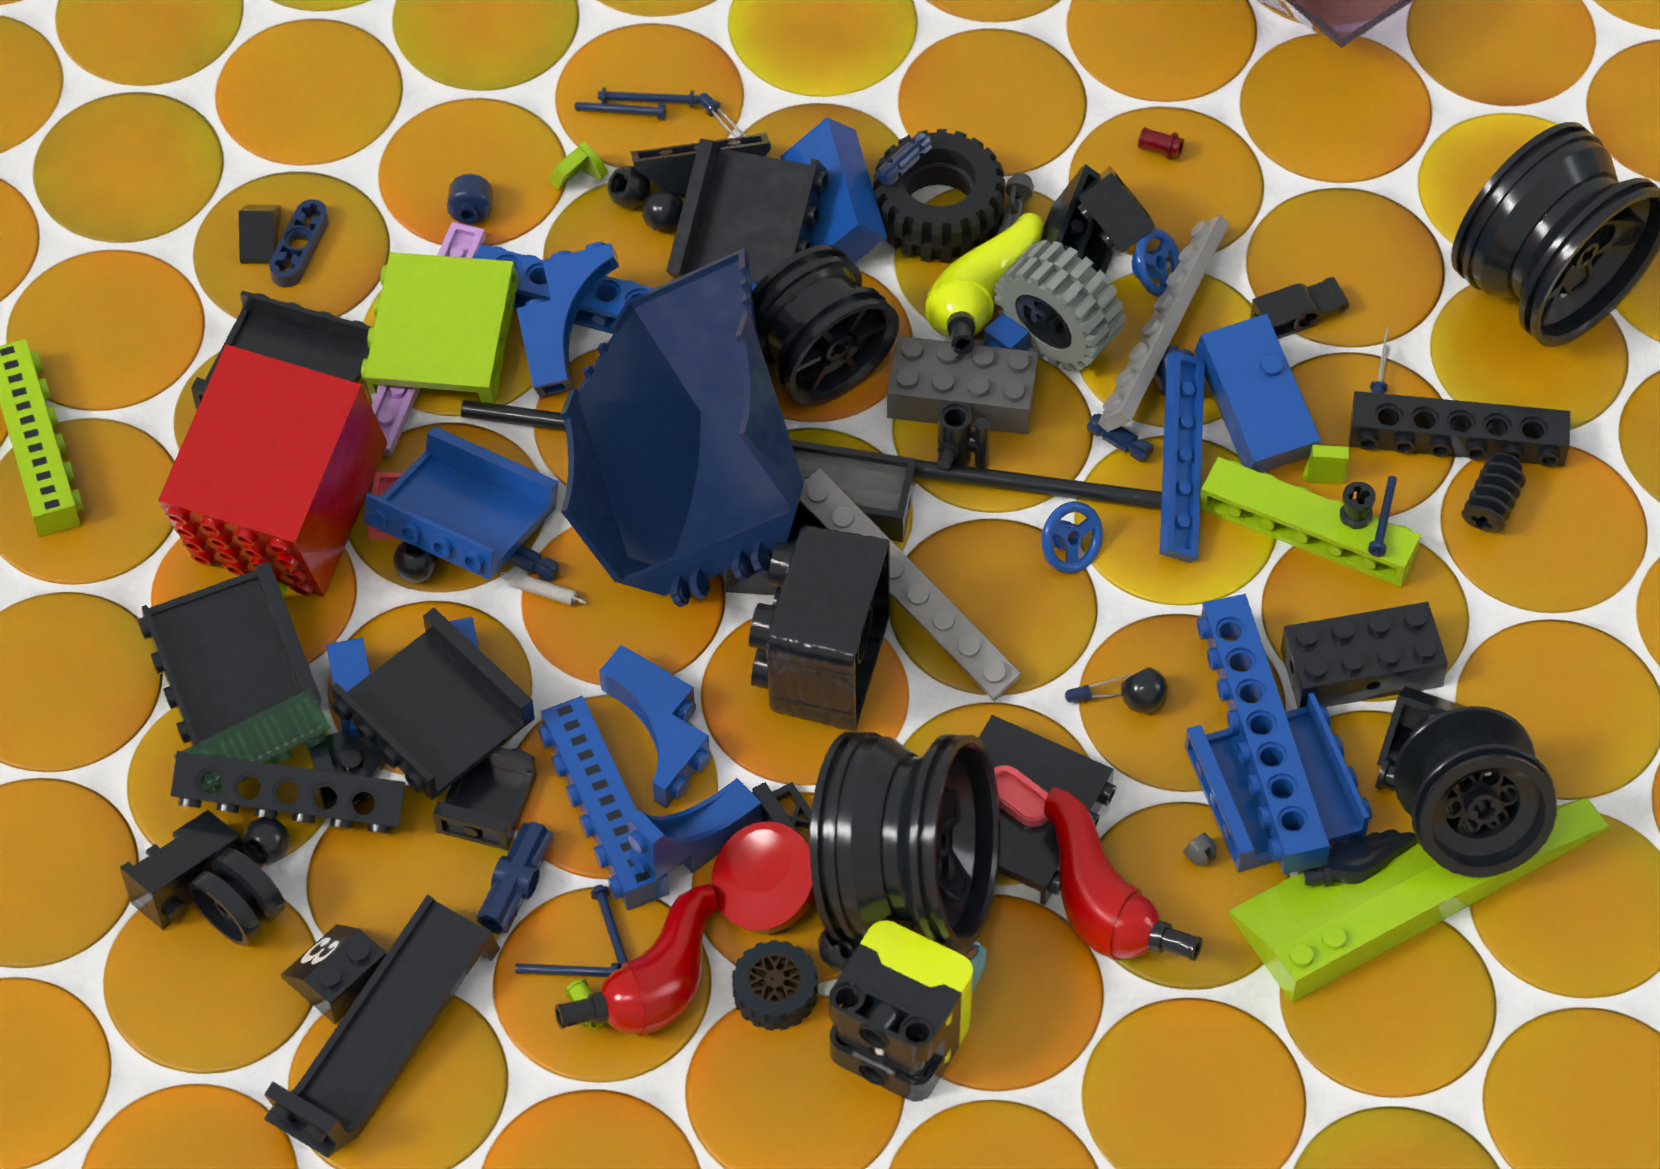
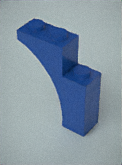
[516,242,619,397]
[599,645,711,808]
[627,778,762,881]

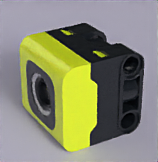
[829,920,973,1102]

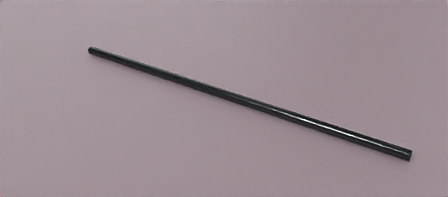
[461,400,1162,510]

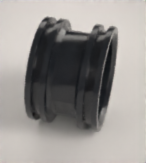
[753,245,899,406]

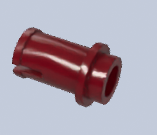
[1138,127,1184,160]

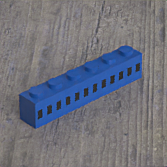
[538,696,670,911]

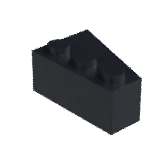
[120,810,245,930]

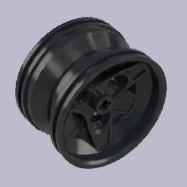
[1451,122,1660,347]
[810,732,1001,947]

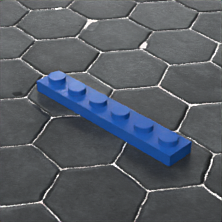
[1159,351,1205,563]

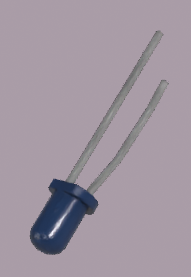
[698,93,747,138]
[1370,327,1388,394]
[1065,673,1136,703]

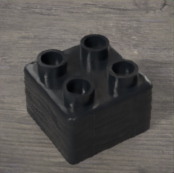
[749,526,891,732]

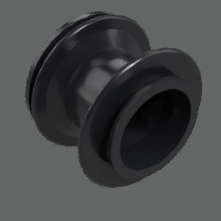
[1394,706,1557,877]

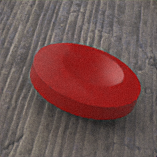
[711,822,815,934]

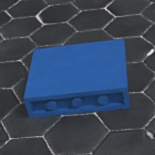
[364,426,559,580]
[1185,692,1372,873]

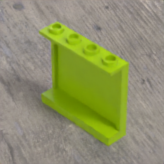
[361,252,519,403]

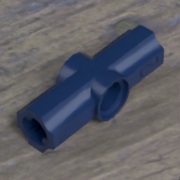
[477,821,554,934]

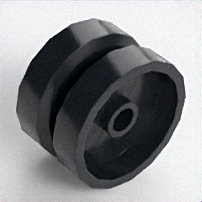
[187,847,285,947]

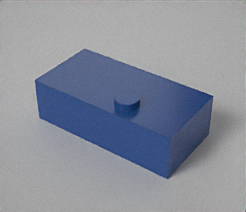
[780,117,887,264]
[1194,314,1321,473]

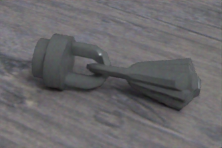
[995,173,1034,236]

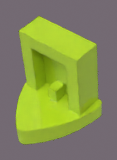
[549,142,608,190]
[1302,445,1349,484]

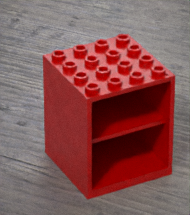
[158,344,388,596]

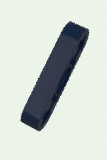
[269,199,329,287]

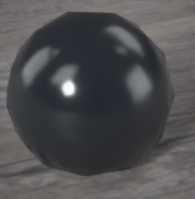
[608,166,650,209]
[642,189,684,230]
[393,541,439,583]
[1121,667,1168,714]
[242,817,290,865]

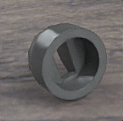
[1183,832,1217,866]

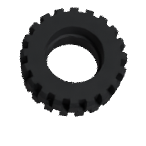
[873,129,1005,263]

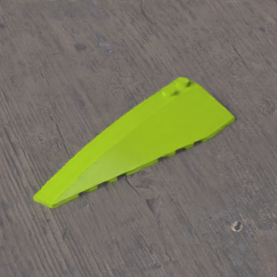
[1228,798,1609,1003]

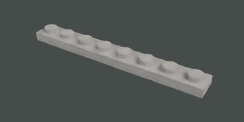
[1098,215,1229,432]
[799,468,1021,701]

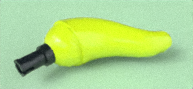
[925,213,1044,355]

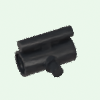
[936,401,990,469]

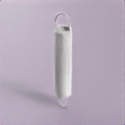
[500,572,587,606]

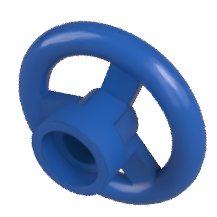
[1132,228,1180,297]
[1041,501,1103,573]

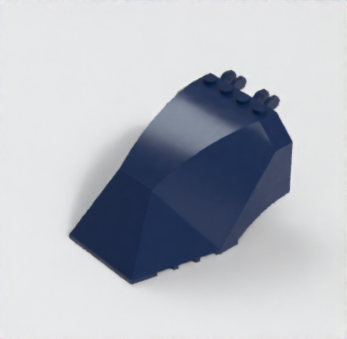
[560,248,804,607]

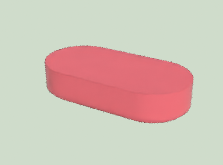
[994,765,1049,827]

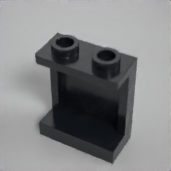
[433,747,537,851]

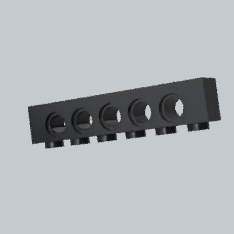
[1349,391,1571,467]
[170,751,406,834]

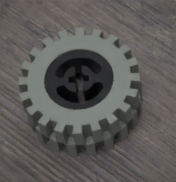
[994,240,1125,370]

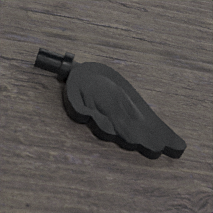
[1303,829,1417,887]

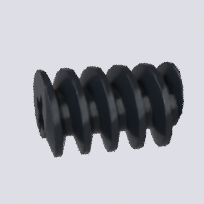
[1461,452,1526,533]

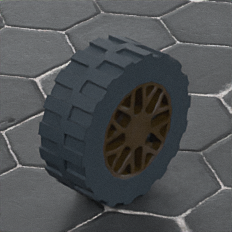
[732,940,818,1031]

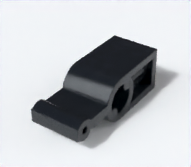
[1250,277,1350,339]

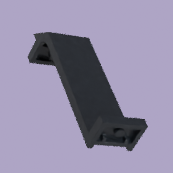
[264,894,500,1158]

